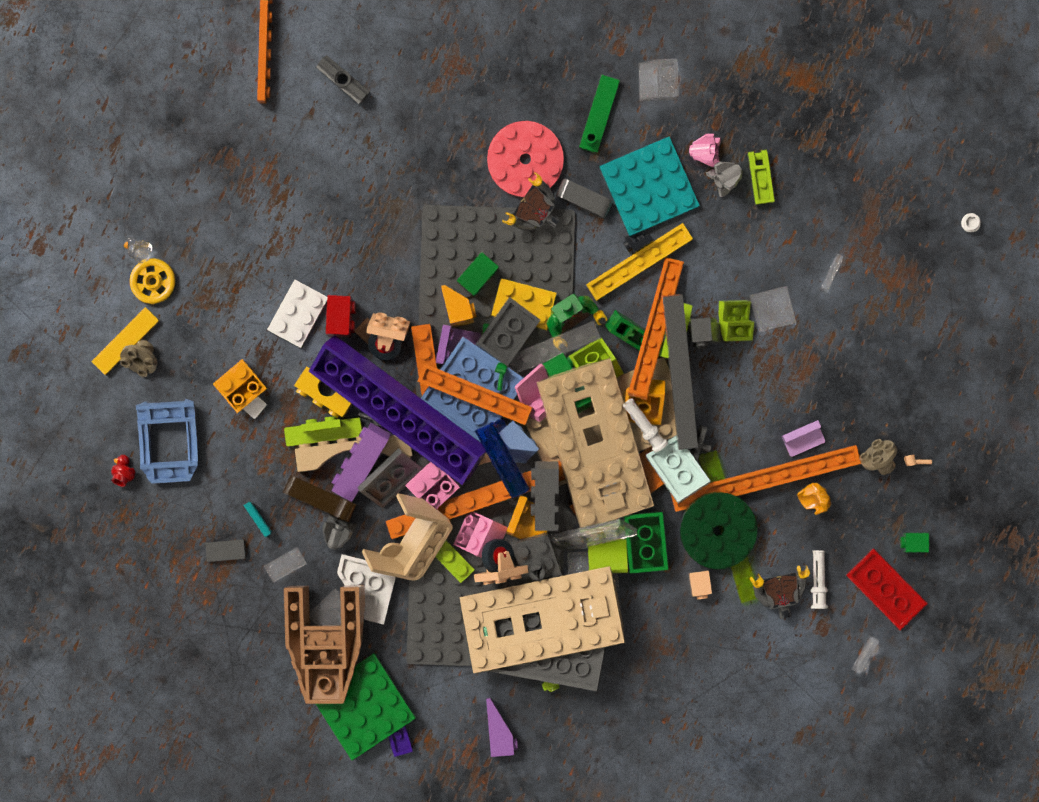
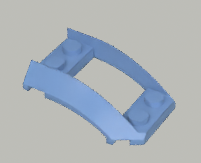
[136,399,198,483]

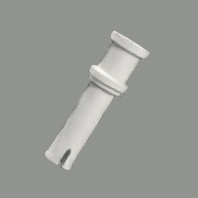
[623,399,668,452]
[811,550,828,609]

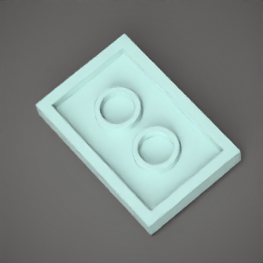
[646,435,710,503]

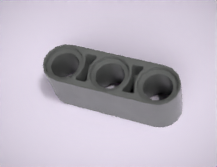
[555,179,613,219]

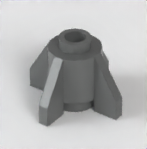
[322,514,357,550]

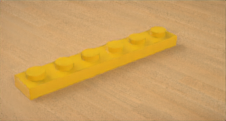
[586,223,693,301]

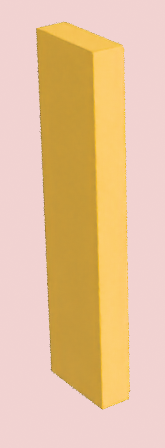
[91,307,159,375]

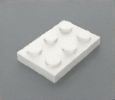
[267,280,327,348]

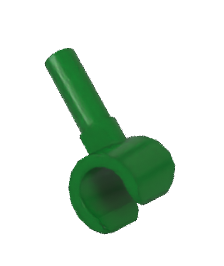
[494,362,507,391]

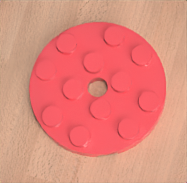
[487,121,564,198]

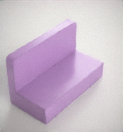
[781,420,825,457]

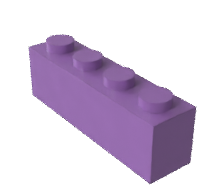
[331,422,391,502]

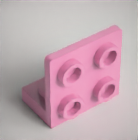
[515,364,548,422]

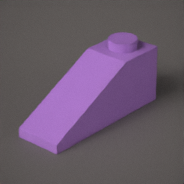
[486,698,518,757]

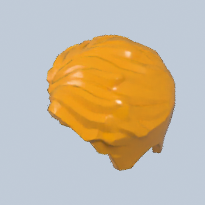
[797,483,831,515]

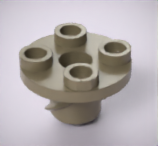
[120,340,158,377]
[859,439,897,475]

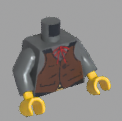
[502,172,560,230]
[750,565,810,619]

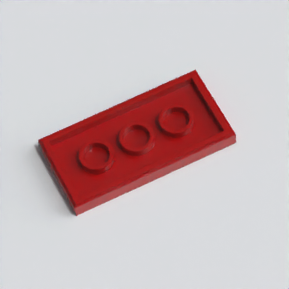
[846,548,928,630]

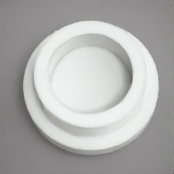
[961,213,981,233]

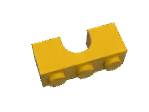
[294,366,352,419]

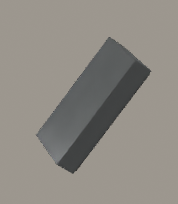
[205,539,246,562]

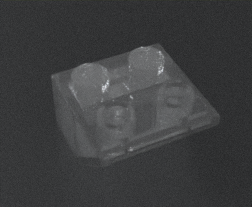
[638,59,679,101]

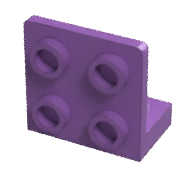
[436,325,481,365]

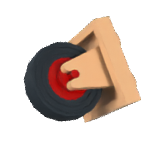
[366,313,410,360]
[474,539,529,585]

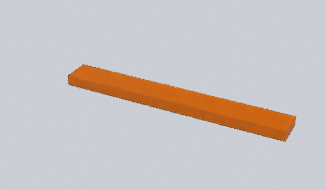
[628,257,684,400]

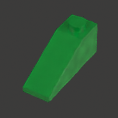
[605,310,662,351]

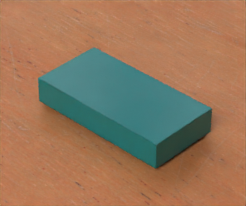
[243,502,272,537]

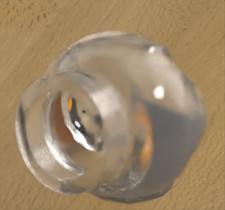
[124,236,152,263]

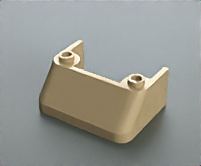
[362,493,453,581]

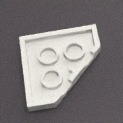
[337,554,396,624]

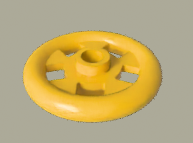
[130,258,175,304]

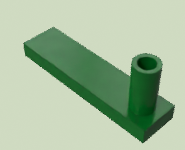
[579,75,620,153]

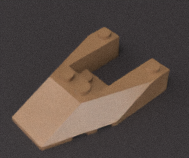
[284,585,365,704]

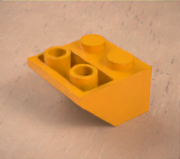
[213,359,267,413]

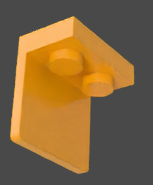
[506,495,548,539]

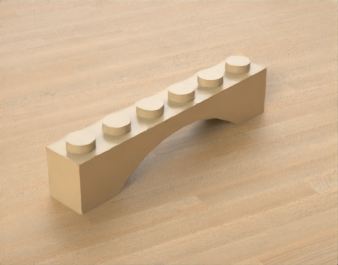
[295,435,413,472]

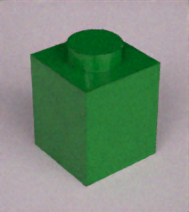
[900,533,929,552]

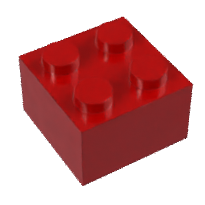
[326,295,356,338]

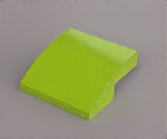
[719,300,755,341]
[587,539,628,573]

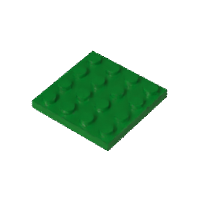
[316,653,416,761]

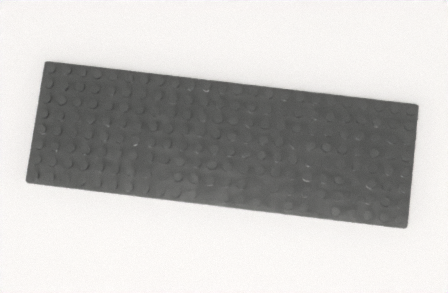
[406,205,575,666]

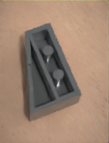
[688,317,728,349]
[531,461,559,531]

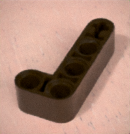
[282,475,358,522]

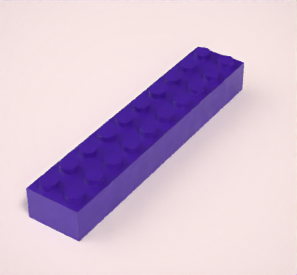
[308,335,489,485]

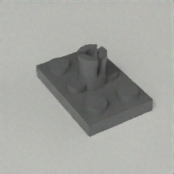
[476,297,540,367]
[357,448,423,508]
[511,532,563,584]

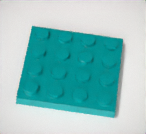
[599,136,700,237]

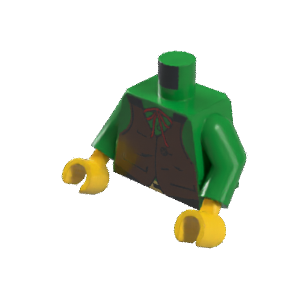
[547,294,607,351]

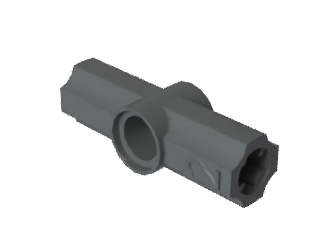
[316,55,370,105]

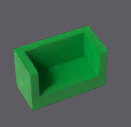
[456,252,499,297]

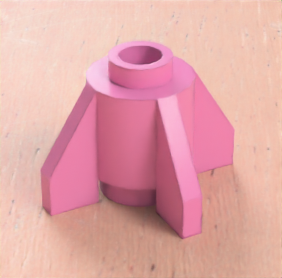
[689,134,721,167]

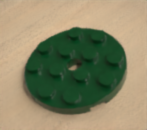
[680,492,757,569]

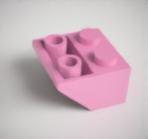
[405,462,460,509]
[453,512,508,558]

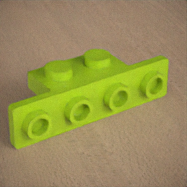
[284,416,362,447]

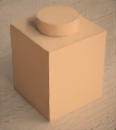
[689,571,712,600]

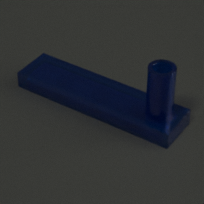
[475,419,530,498]

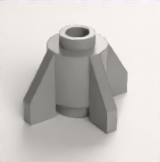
[706,162,743,197]

